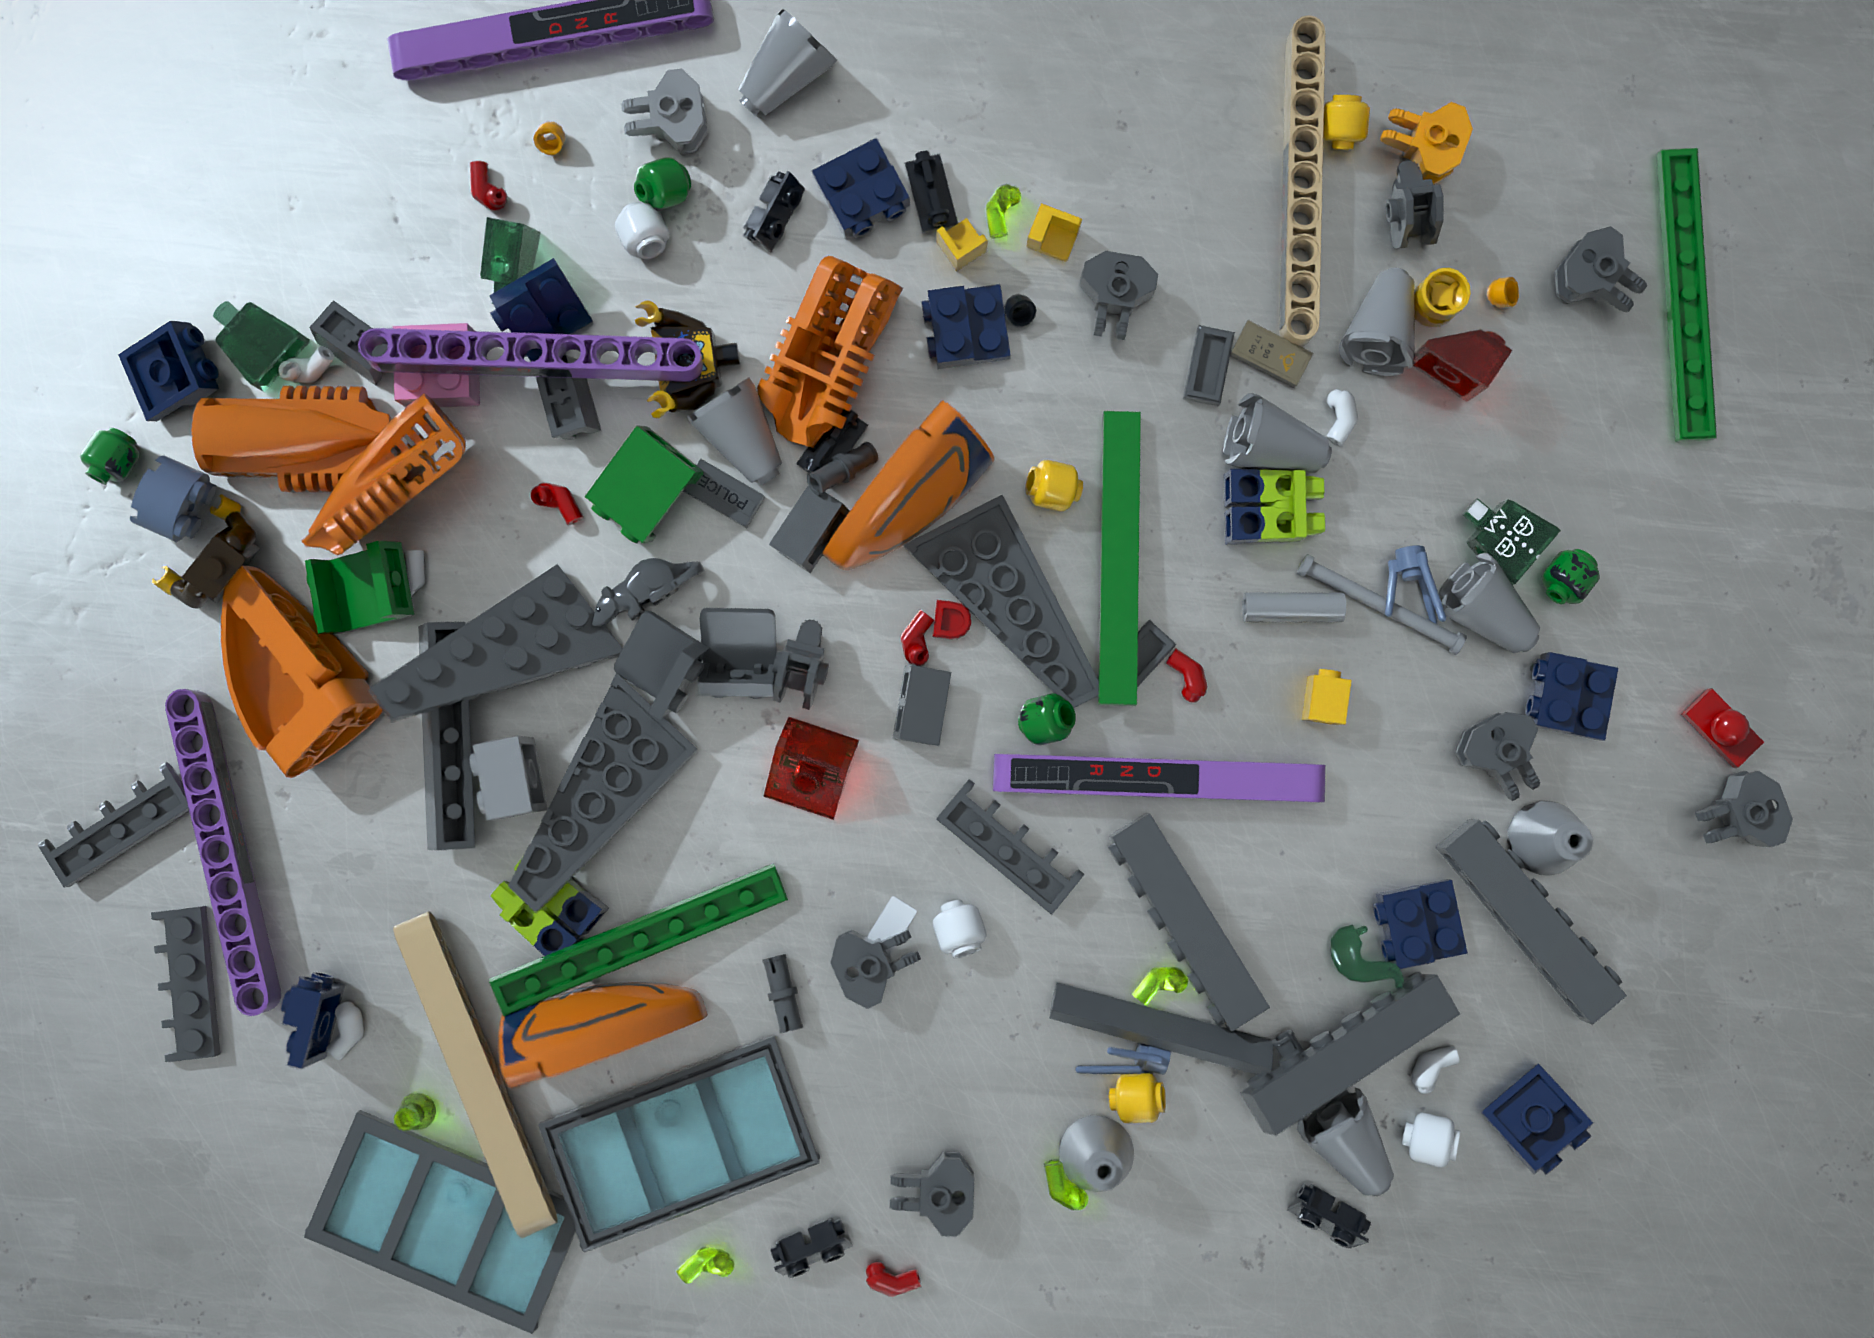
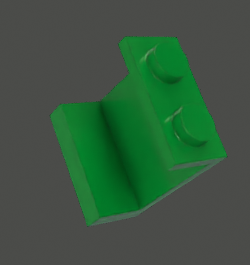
[584,426,704,544]
[305,540,415,634]

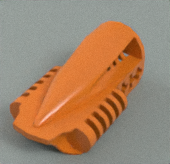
[757,256,903,448]
[191,386,391,492]
[301,393,466,555]

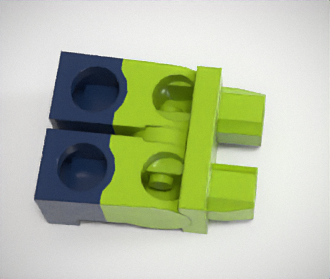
[1224,469,1325,545]
[491,857,609,956]

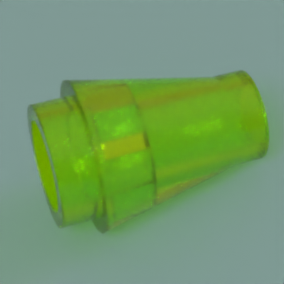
[394,1092,436,1131]

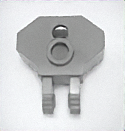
[621,68,708,154]

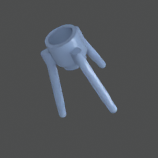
[1385,545,1446,624]
[1075,1043,1171,1075]

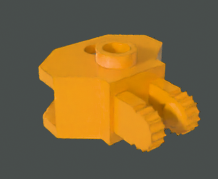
[1380,102,1473,185]

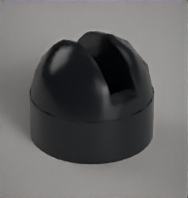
[1004,294,1036,327]

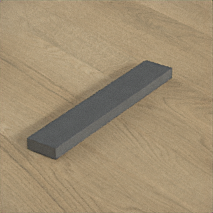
[1049,982,1274,1074]

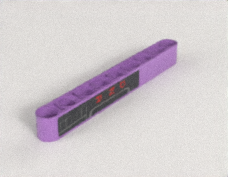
[387,0,714,80]
[358,328,703,382]
[165,689,281,1016]
[993,754,1326,802]

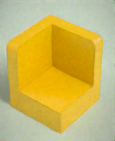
[1026,203,1082,262]
[936,218,988,271]

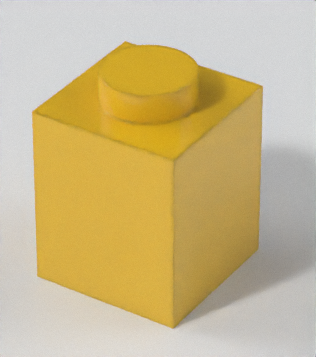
[1301,669,1352,725]

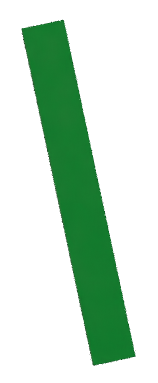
[1657,148,1717,442]
[1098,411,1141,706]
[489,863,788,1017]

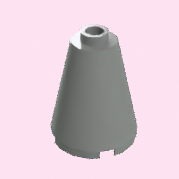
[738,9,837,116]
[1339,268,1415,376]
[687,377,782,485]
[1223,393,1332,473]
[1438,553,1540,653]
[1508,801,1593,875]
[1297,1088,1394,1196]
[1059,1115,1134,1192]

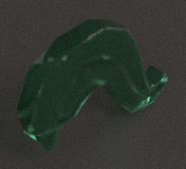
[1331,925,1404,989]

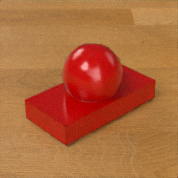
[1681,688,1764,768]

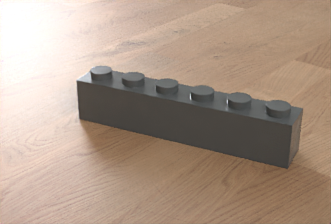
[418,622,475,851]
[1108,813,1270,1032]
[1435,819,1627,1025]
[1240,972,1460,1136]

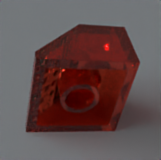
[1413,329,1513,402]
[763,717,859,820]

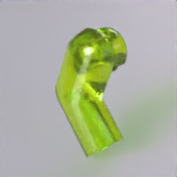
[985,184,1021,239]
[1132,966,1188,1005]
[1044,1159,1089,1210]
[676,1247,735,1284]

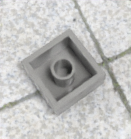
[470,736,547,820]

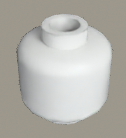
[615,202,669,259]
[933,900,987,959]
[1402,1113,1460,1167]

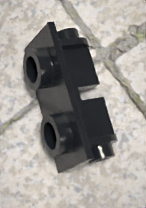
[905,150,958,233]
[743,171,805,252]
[796,409,868,473]
[1288,1184,1371,1248]
[770,1218,853,1278]

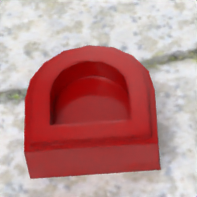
[933,600,972,640]

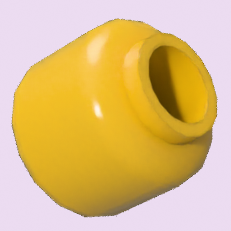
[1323,95,1370,150]
[1025,460,1083,512]
[1109,1073,1166,1123]

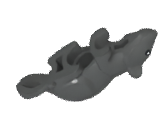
[592,558,705,627]

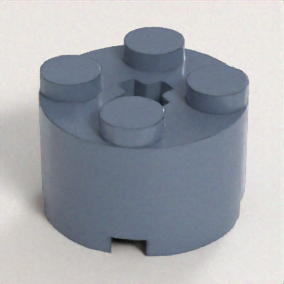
[130,455,217,542]

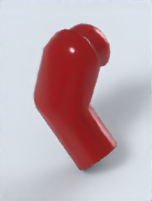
[469,161,508,211]
[530,483,584,525]
[901,609,935,666]
[1166,648,1208,703]
[866,1262,922,1297]

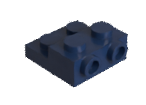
[811,138,910,239]
[489,258,593,362]
[921,284,1011,369]
[118,321,219,422]
[1525,652,1619,741]
[1373,879,1468,970]
[281,972,345,1069]
[1481,1063,1593,1175]

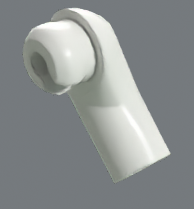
[279,346,335,383]
[1326,389,1358,446]
[405,550,425,596]
[327,1002,364,1060]
[1412,1045,1459,1094]

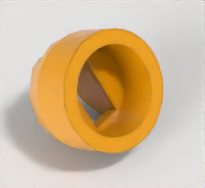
[533,121,565,155]
[1487,277,1519,308]

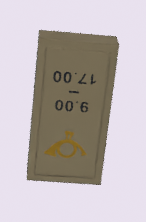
[1230,320,1314,388]

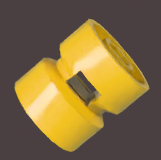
[1414,268,1471,327]

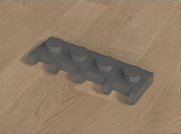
[38,762,189,888]
[936,779,1084,915]
[151,906,220,1062]

